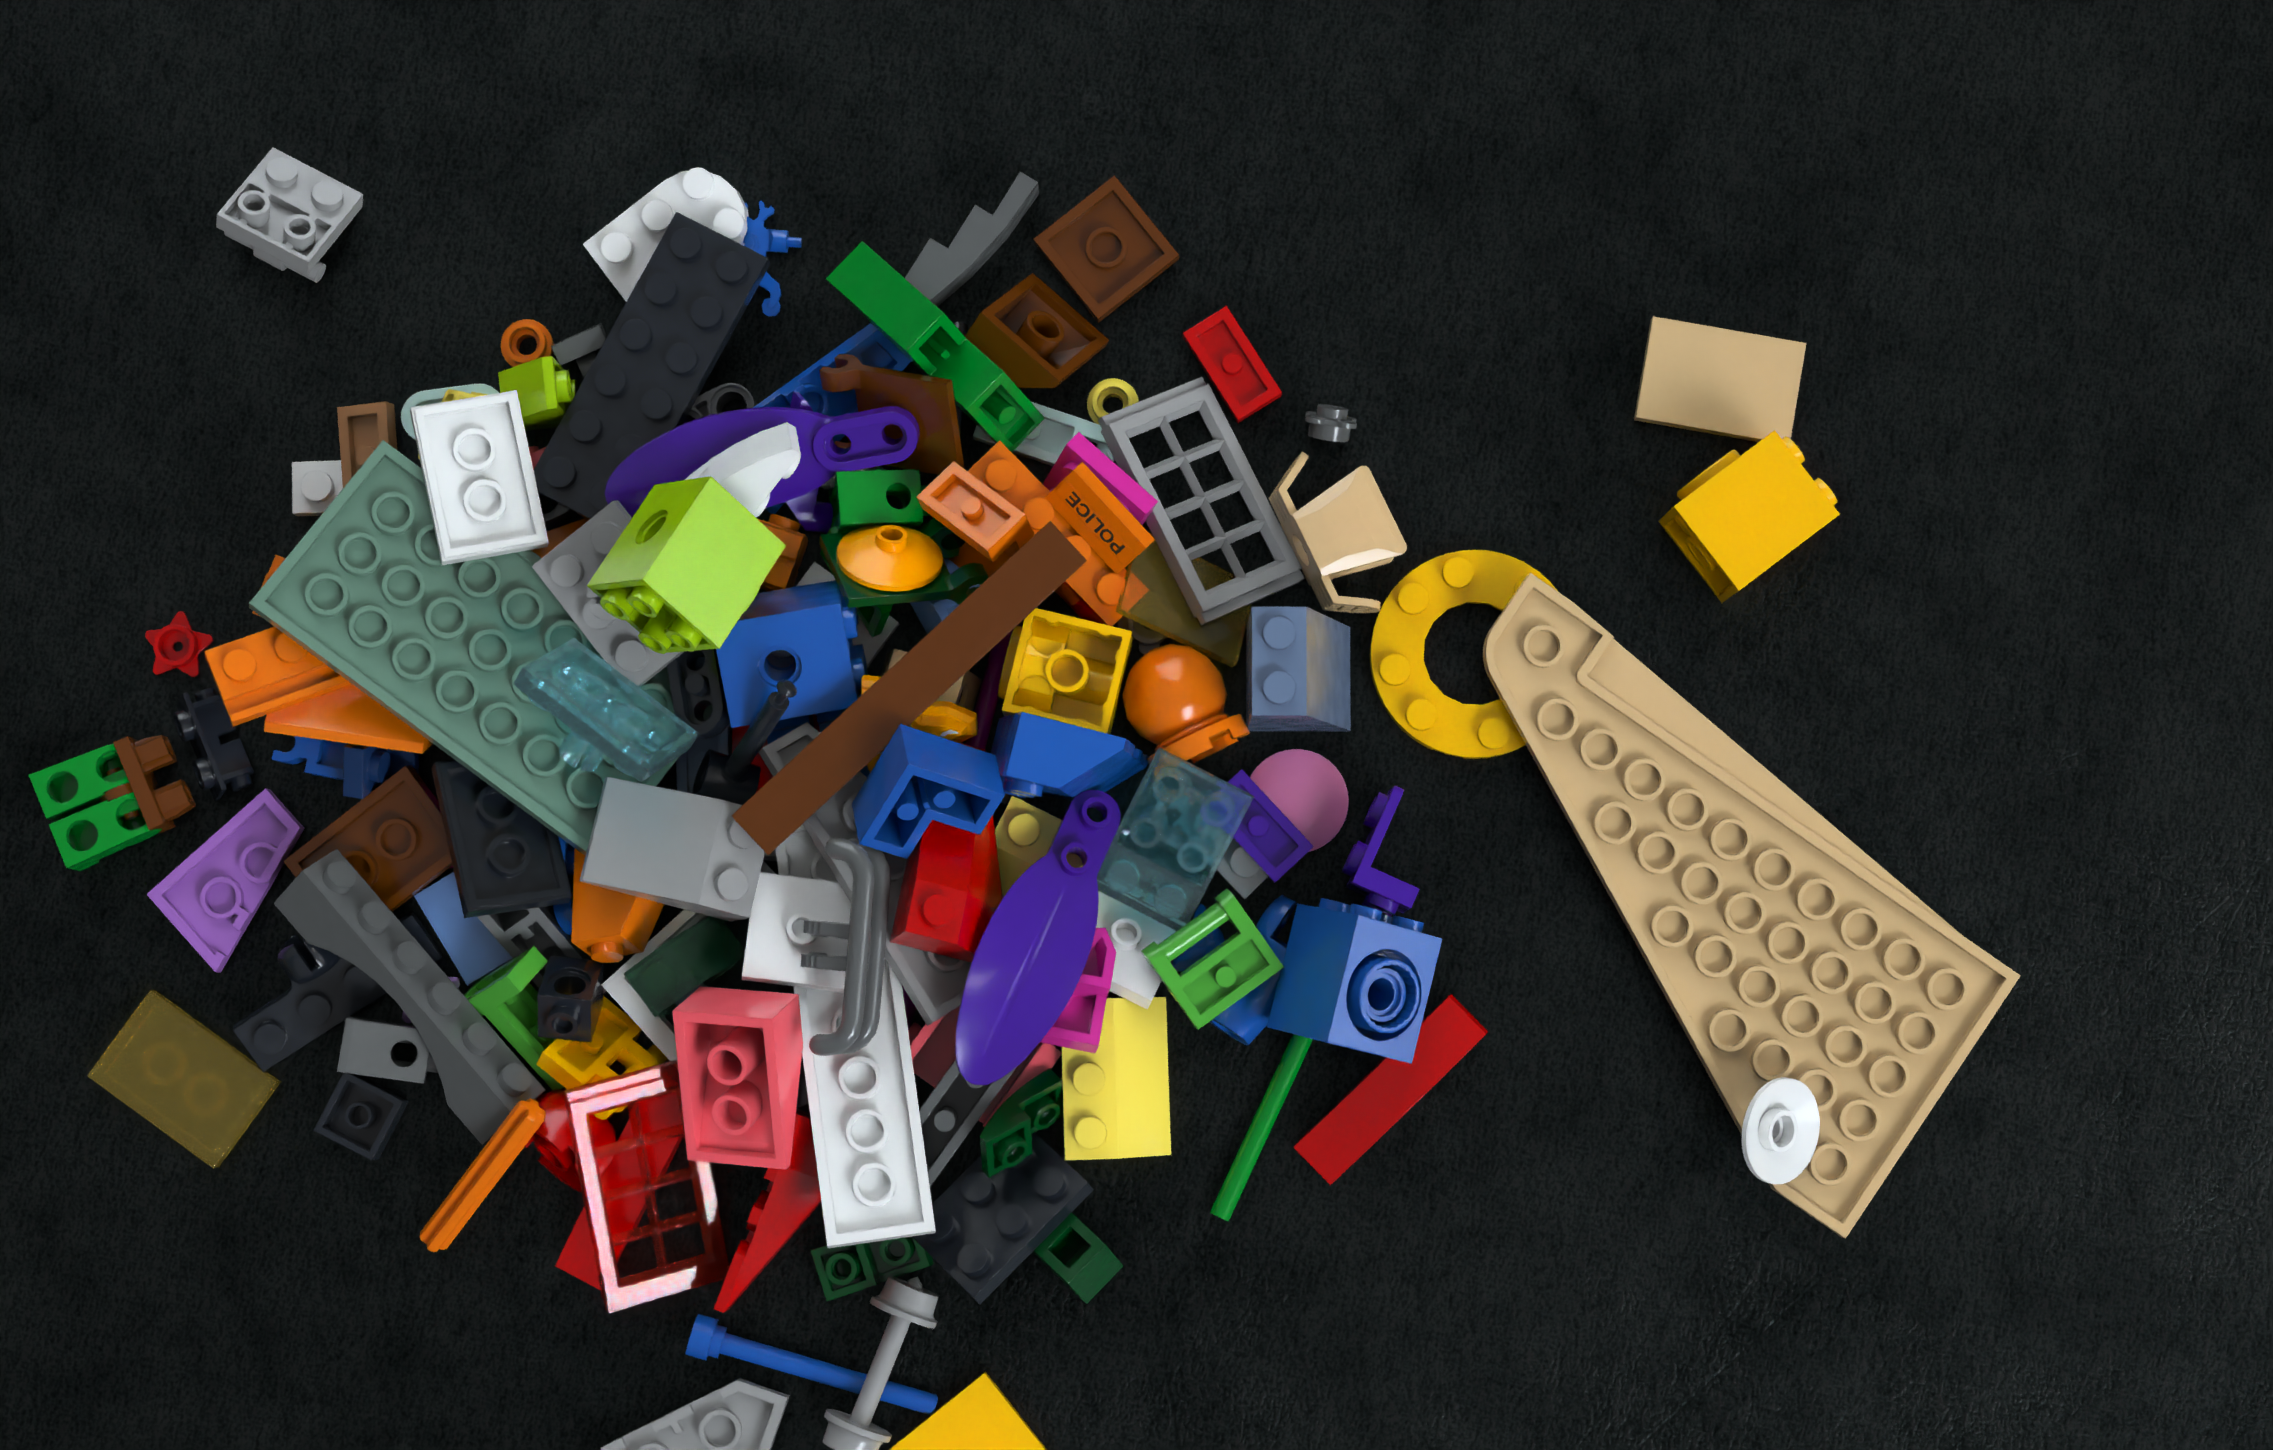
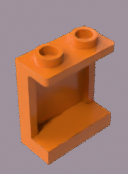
[916,461,1035,585]

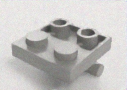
[216,147,363,283]

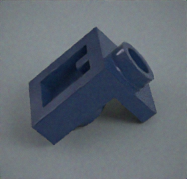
[343,744,419,799]

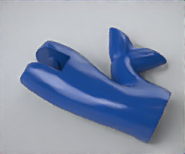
[1171,895,1296,1045]

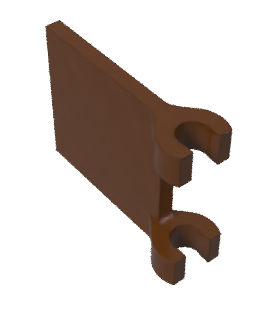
[819,354,965,475]

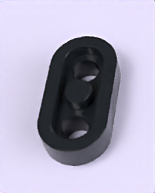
[667,649,730,739]

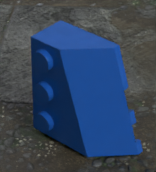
[991,712,1149,801]

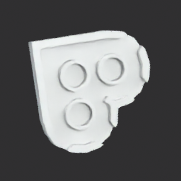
[583,167,748,302]

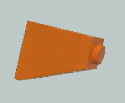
[571,849,664,963]

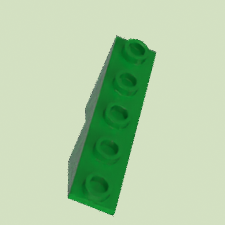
[826,241,1045,452]

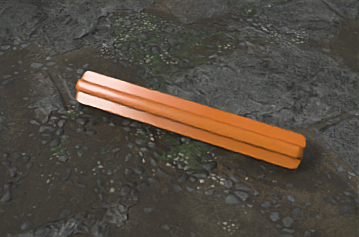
[420,1098,546,1252]

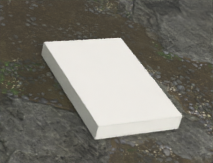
[410,390,549,565]

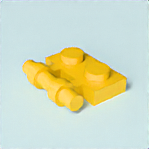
[536,996,667,1120]

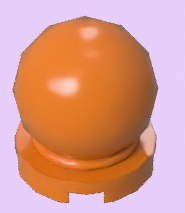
[1122,644,1250,778]

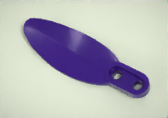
[604,406,920,517]
[955,790,1121,1085]

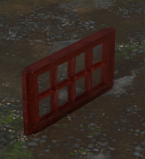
[564,1060,729,1313]

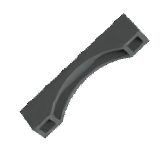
[274,849,545,1145]

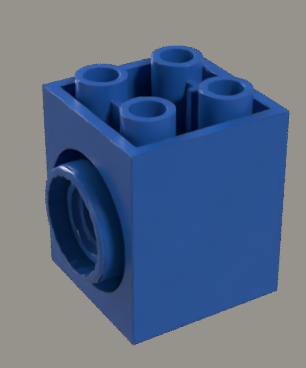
[716,580,868,728]
[1267,898,1442,1064]

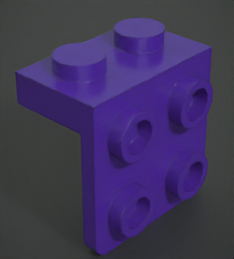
[1342,785,1420,917]

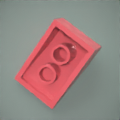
[672,986,803,1170]

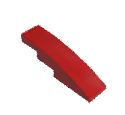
[1294,994,1488,1185]
[555,1071,685,1291]

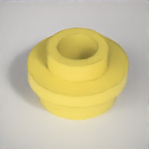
[1087,378,1139,425]

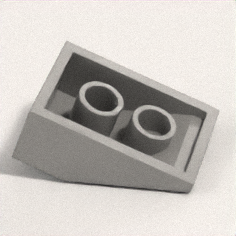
[579,777,765,922]

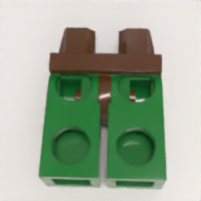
[29,735,196,871]

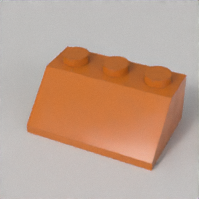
[264,684,433,754]

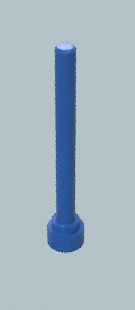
[685,1314,938,1415]

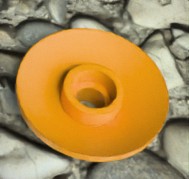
[836,525,943,592]

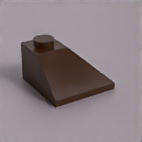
[965,273,1110,388]

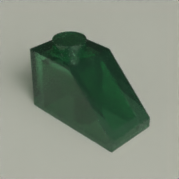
[624,916,745,1018]

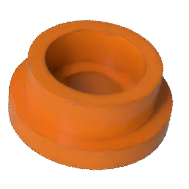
[501,319,554,367]

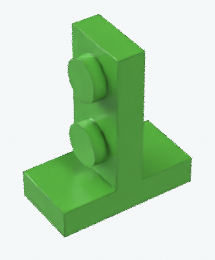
[464,946,564,1090]

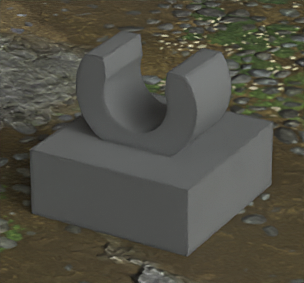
[551,323,607,378]

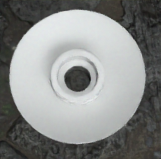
[1741,1077,1820,1184]

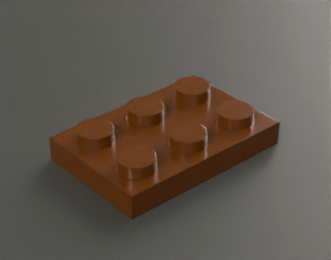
[284,765,453,912]

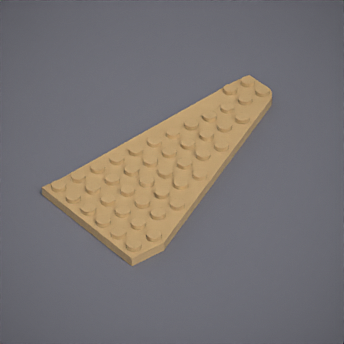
[1483,573,2020,1238]

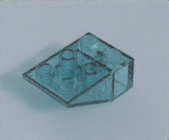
[1097,747,1254,931]

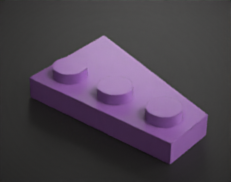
[147,788,305,973]

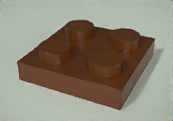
[1033,175,1179,323]

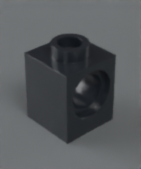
[537,956,603,1042]

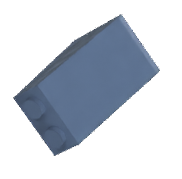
[1246,607,1351,732]

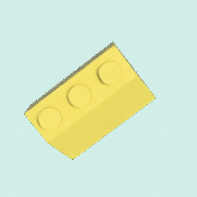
[1062,997,1171,1160]

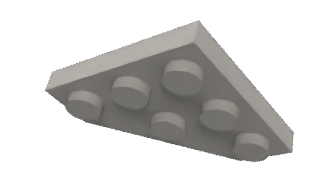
[601,1378,790,1450]

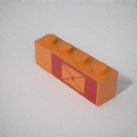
[968,440,1147,626]

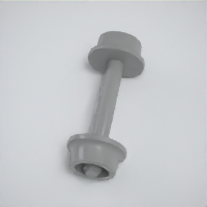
[823,1276,939,1450]

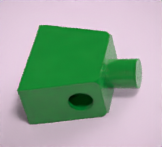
[828,469,931,530]

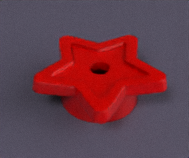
[145,611,213,677]

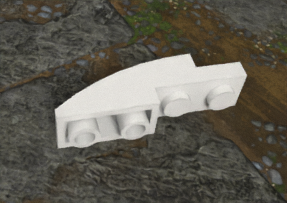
[685,422,801,517]

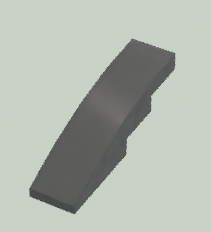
[905,172,1039,307]

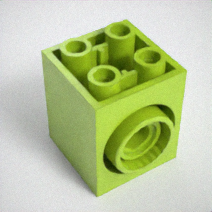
[587,476,786,654]

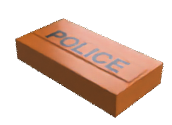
[1045,462,1155,574]

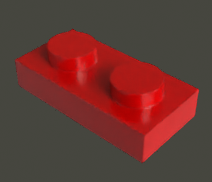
[1182,306,1282,423]

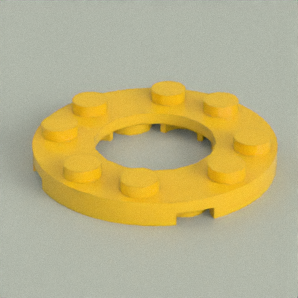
[1370,550,1558,759]

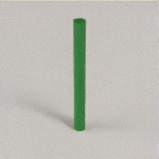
[1210,1034,1313,1221]

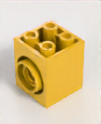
[1659,430,1840,603]
[998,608,1132,734]

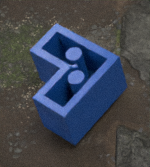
[852,724,1005,859]

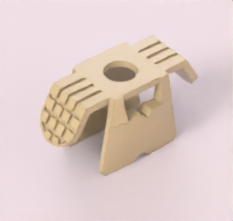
[1269,451,1407,613]

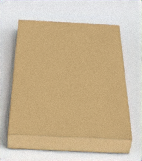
[1634,316,1806,442]

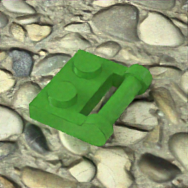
[1141,889,1284,1030]

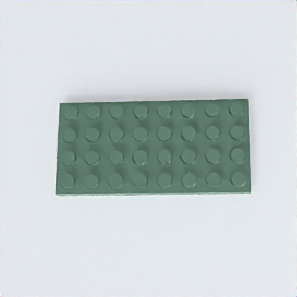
[249,440,713,856]

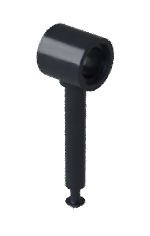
[692,679,797,805]

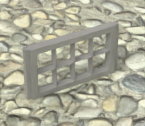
[1098,377,1305,626]

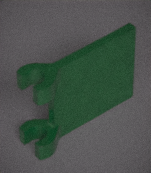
[819,518,989,608]

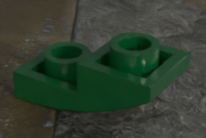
[980,1068,1064,1178]
[811,1237,934,1301]

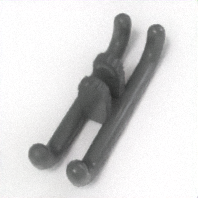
[801,838,891,1056]

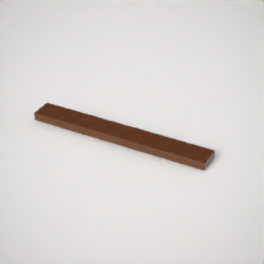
[731,521,1087,855]

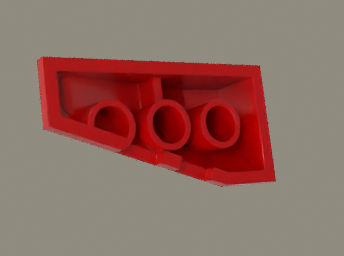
[890,743,1003,962]
[714,1109,821,1313]

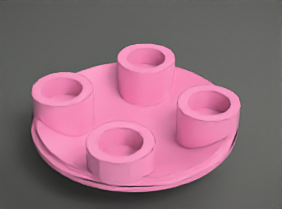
[1250,749,1349,852]

